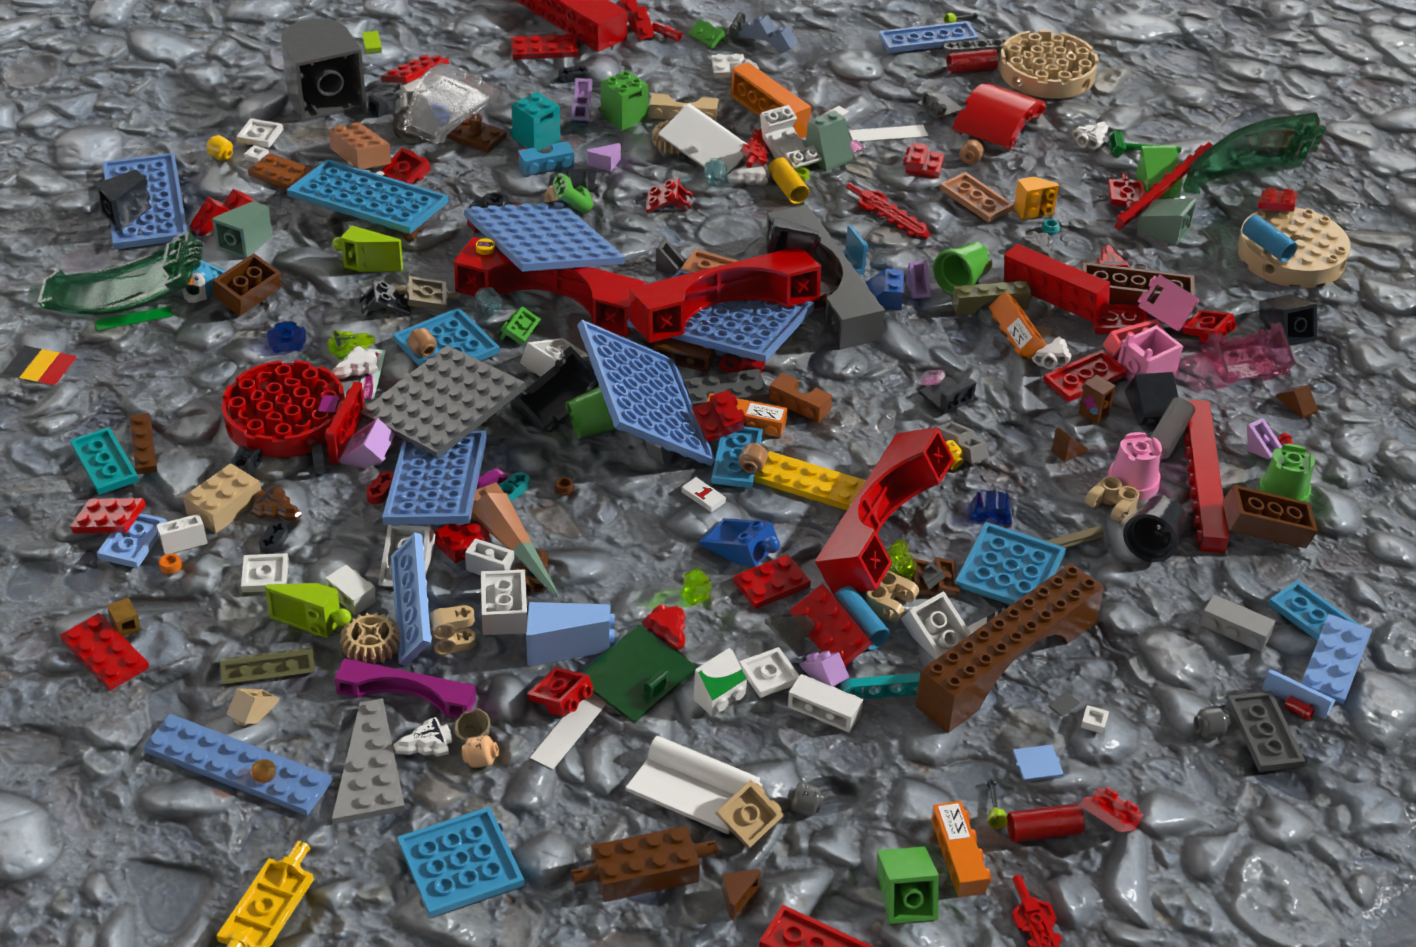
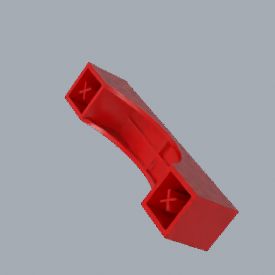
[515,0,627,52]
[454,237,645,337]
[629,246,821,343]
[815,427,954,595]

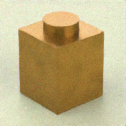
[107,598,141,636]

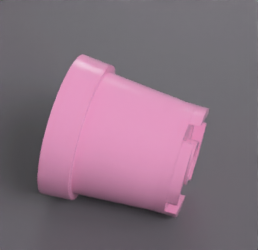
[1107,432,1162,500]

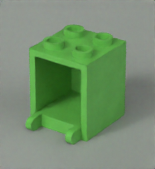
[598,70,648,130]

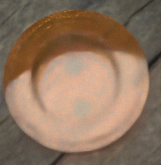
[251,759,276,783]

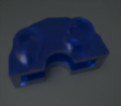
[970,489,1012,524]

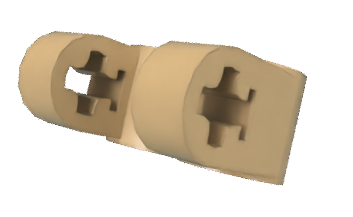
[1085,476,1139,524]
[865,571,919,622]
[429,605,476,655]

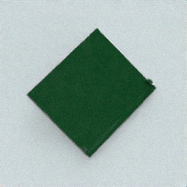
[580,625,697,723]

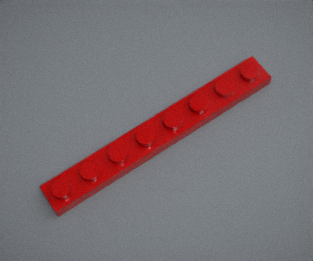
[1114,142,1214,231]

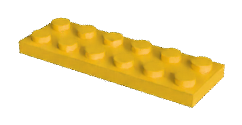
[754,451,866,510]

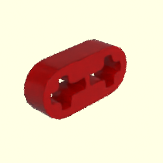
[366,471,394,505]

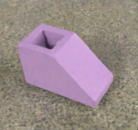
[800,651,849,686]

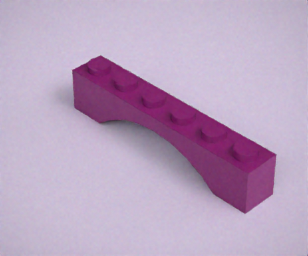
[334,659,476,719]

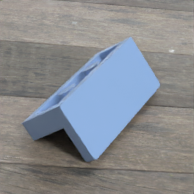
[1262,669,1335,720]

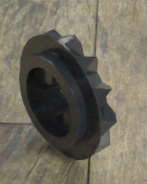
[481,192,510,208]

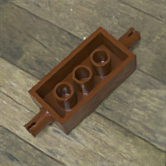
[571,825,719,903]

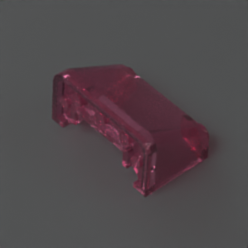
[1201,323,1296,384]

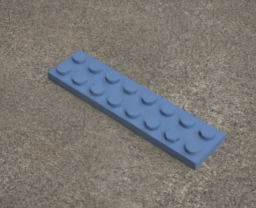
[143,714,333,816]

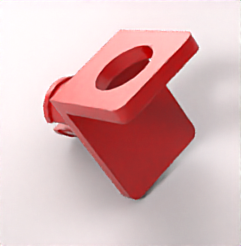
[719,355,765,373]

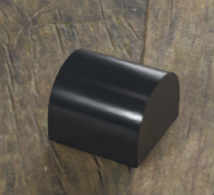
[368,95,389,118]

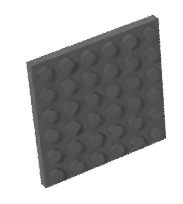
[360,345,527,458]

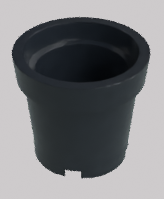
[1123,495,1185,562]

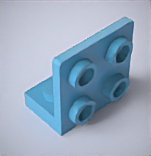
[840,225,868,275]

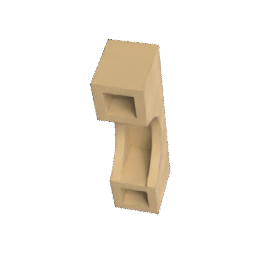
[650,93,718,121]

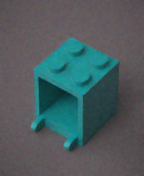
[510,92,560,151]

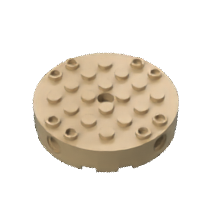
[999,30,1099,98]
[1237,207,1351,288]

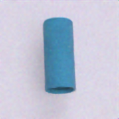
[1242,215,1298,262]
[834,586,890,649]

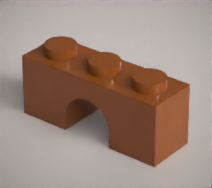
[769,373,832,423]

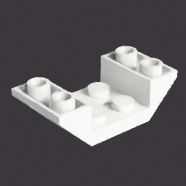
[760,105,822,169]

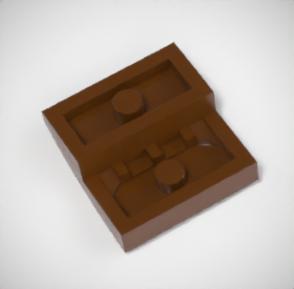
[910,557,960,597]

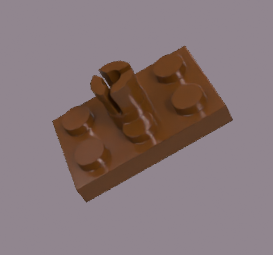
[445,113,507,153]

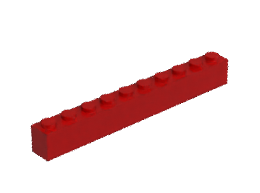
[1183,399,1229,553]

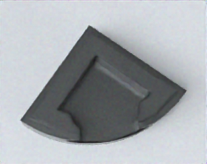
[924,562,946,589]

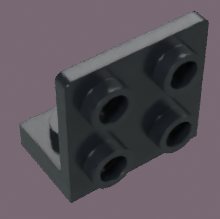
[920,377,977,414]

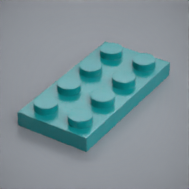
[70,427,139,495]

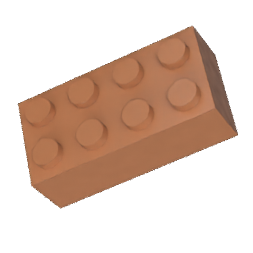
[329,122,391,169]

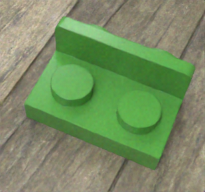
[499,307,541,345]

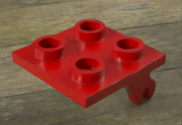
[645,177,692,213]

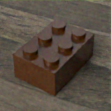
[213,253,281,316]

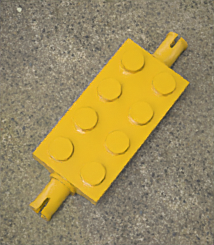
[217,841,314,947]

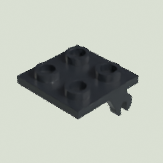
[561,168,597,193]
[359,279,411,316]

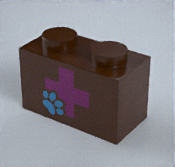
[1079,375,1115,424]

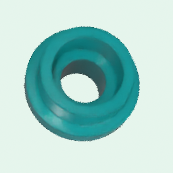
[1042,219,1060,235]

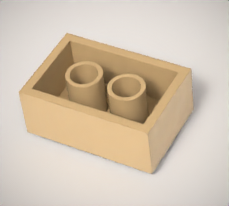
[183,464,261,533]

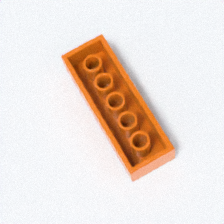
[731,62,811,139]

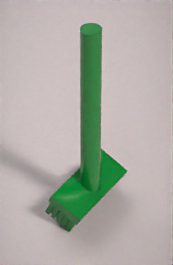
[1108,130,1182,158]

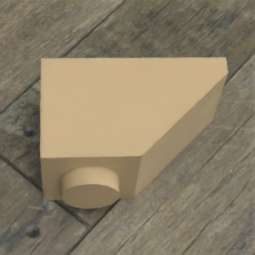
[226,688,280,726]

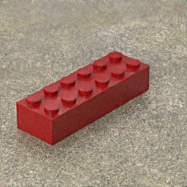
[1004,244,1110,323]

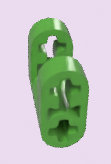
[553,173,593,214]

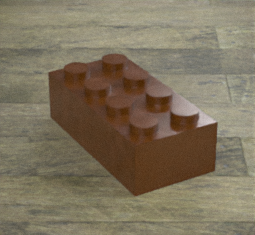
[1222,485,1318,549]

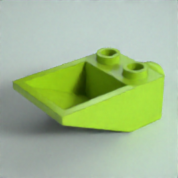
[332,226,403,272]
[265,583,351,638]

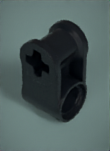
[230,445,263,476]

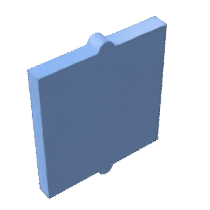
[1013,744,1064,782]

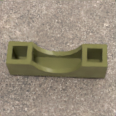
[952,281,1031,316]

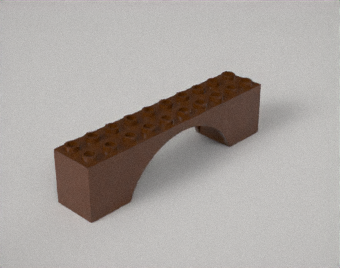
[915,563,1105,733]

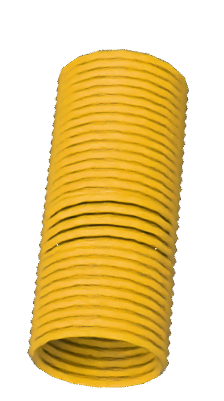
[768,157,809,204]

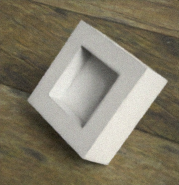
[244,145,269,163]
[1081,705,1109,734]

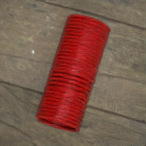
[946,49,998,74]
[1007,803,1085,843]

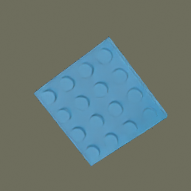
[393,307,500,366]
[955,522,1066,605]
[397,806,524,918]

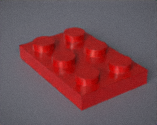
[1091,304,1149,334]
[70,498,146,533]
[733,554,811,609]

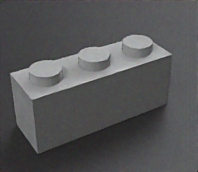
[1200,595,1275,652]

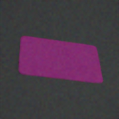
[318,395,339,412]

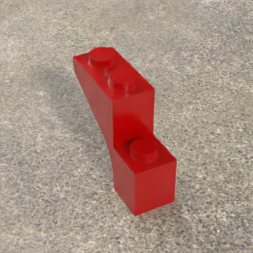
[615,0,655,41]
[189,189,255,237]

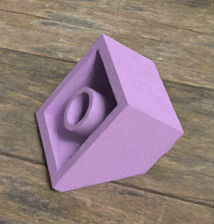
[339,418,395,469]

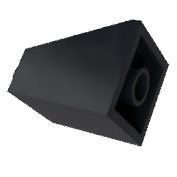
[96,169,150,231]
[1259,294,1317,346]
[1125,372,1179,427]

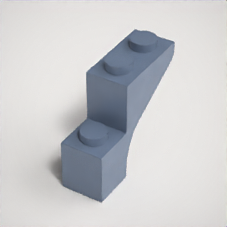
[738,15,798,54]

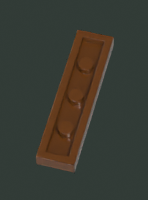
[129,413,158,475]

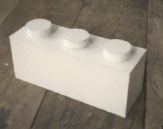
[788,674,863,733]

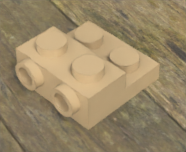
[715,780,784,849]

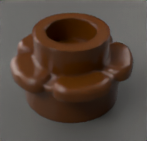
[554,477,575,496]

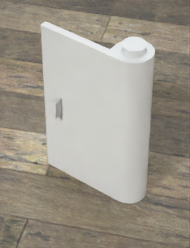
[658,104,750,180]
[625,736,762,834]

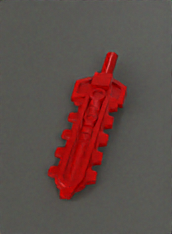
[740,128,770,168]
[846,183,930,239]
[1011,875,1062,947]

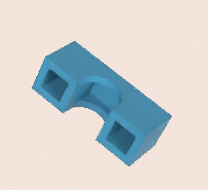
[518,141,574,176]

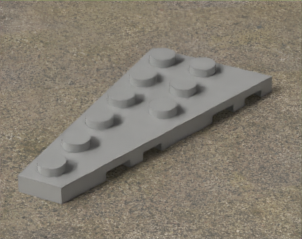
[332,698,405,825]

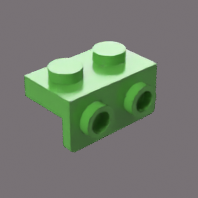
[688,19,727,49]

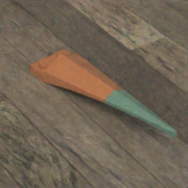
[471,482,558,598]

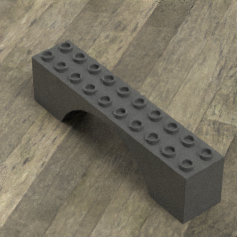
[765,205,885,350]

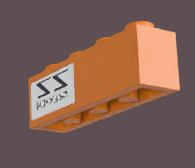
[989,291,1047,360]
[707,393,787,438]
[931,801,991,897]

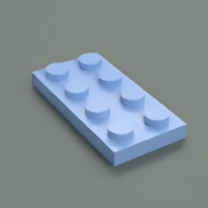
[1301,614,1372,704]

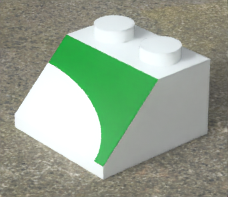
[694,648,747,716]

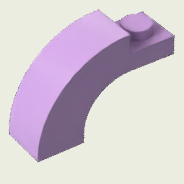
[571,78,592,122]

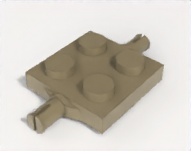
[395,276,459,311]

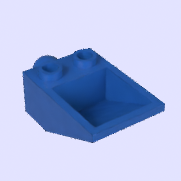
[699,518,780,567]

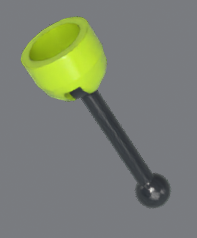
[943,12,978,24]
[987,779,1008,829]

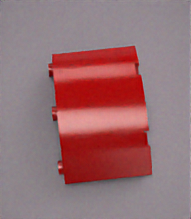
[952,83,1046,151]

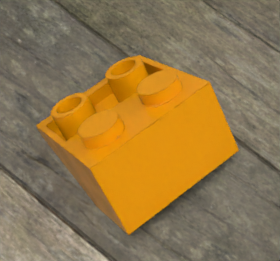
[1014,177,1059,220]

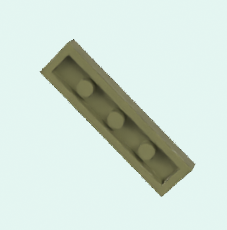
[220,647,315,684]

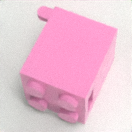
[1138,274,1199,332]
[1118,325,1183,382]

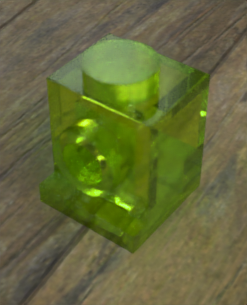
[680,567,711,607]

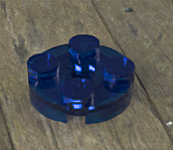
[267,321,307,353]

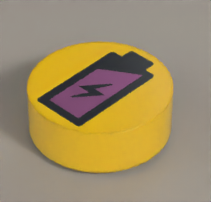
[476,238,495,255]

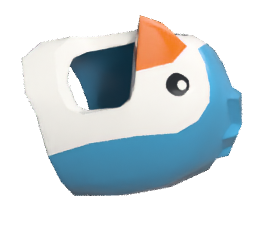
[182,263,214,303]

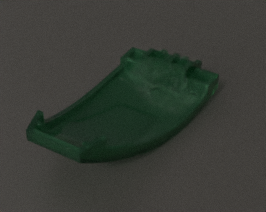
[1183,112,1326,194]
[38,231,204,315]

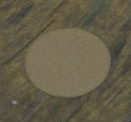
[1036,326,1052,337]

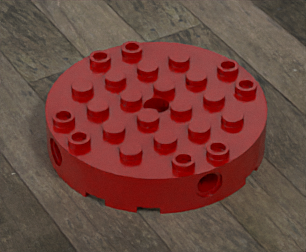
[221,360,345,457]

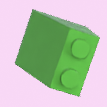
[1136,145,1182,198]
[877,846,939,924]

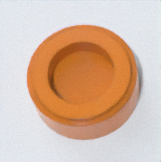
[159,553,182,574]

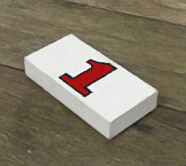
[682,477,726,512]

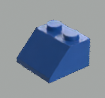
[865,268,904,310]

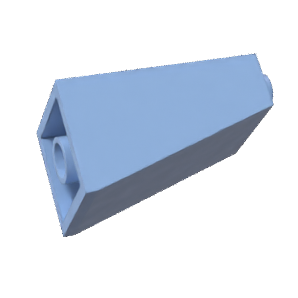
[526,602,615,666]

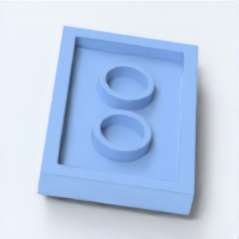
[97,513,167,568]

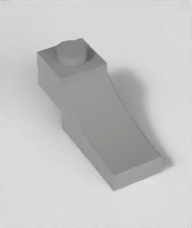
[937,421,989,464]

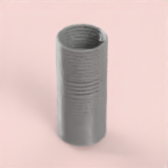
[1150,397,1196,459]

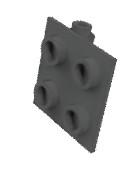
[725,12,756,41]
[917,91,963,119]

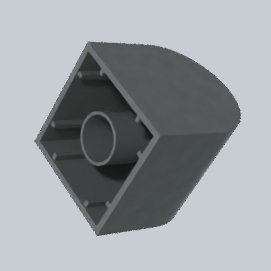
[281,19,367,122]

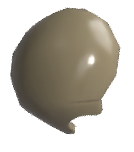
[454,708,490,744]

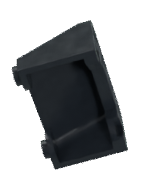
[765,217,821,257]
[510,346,599,433]

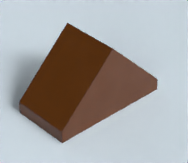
[1276,384,1318,419]
[1051,427,1088,462]
[722,869,761,920]

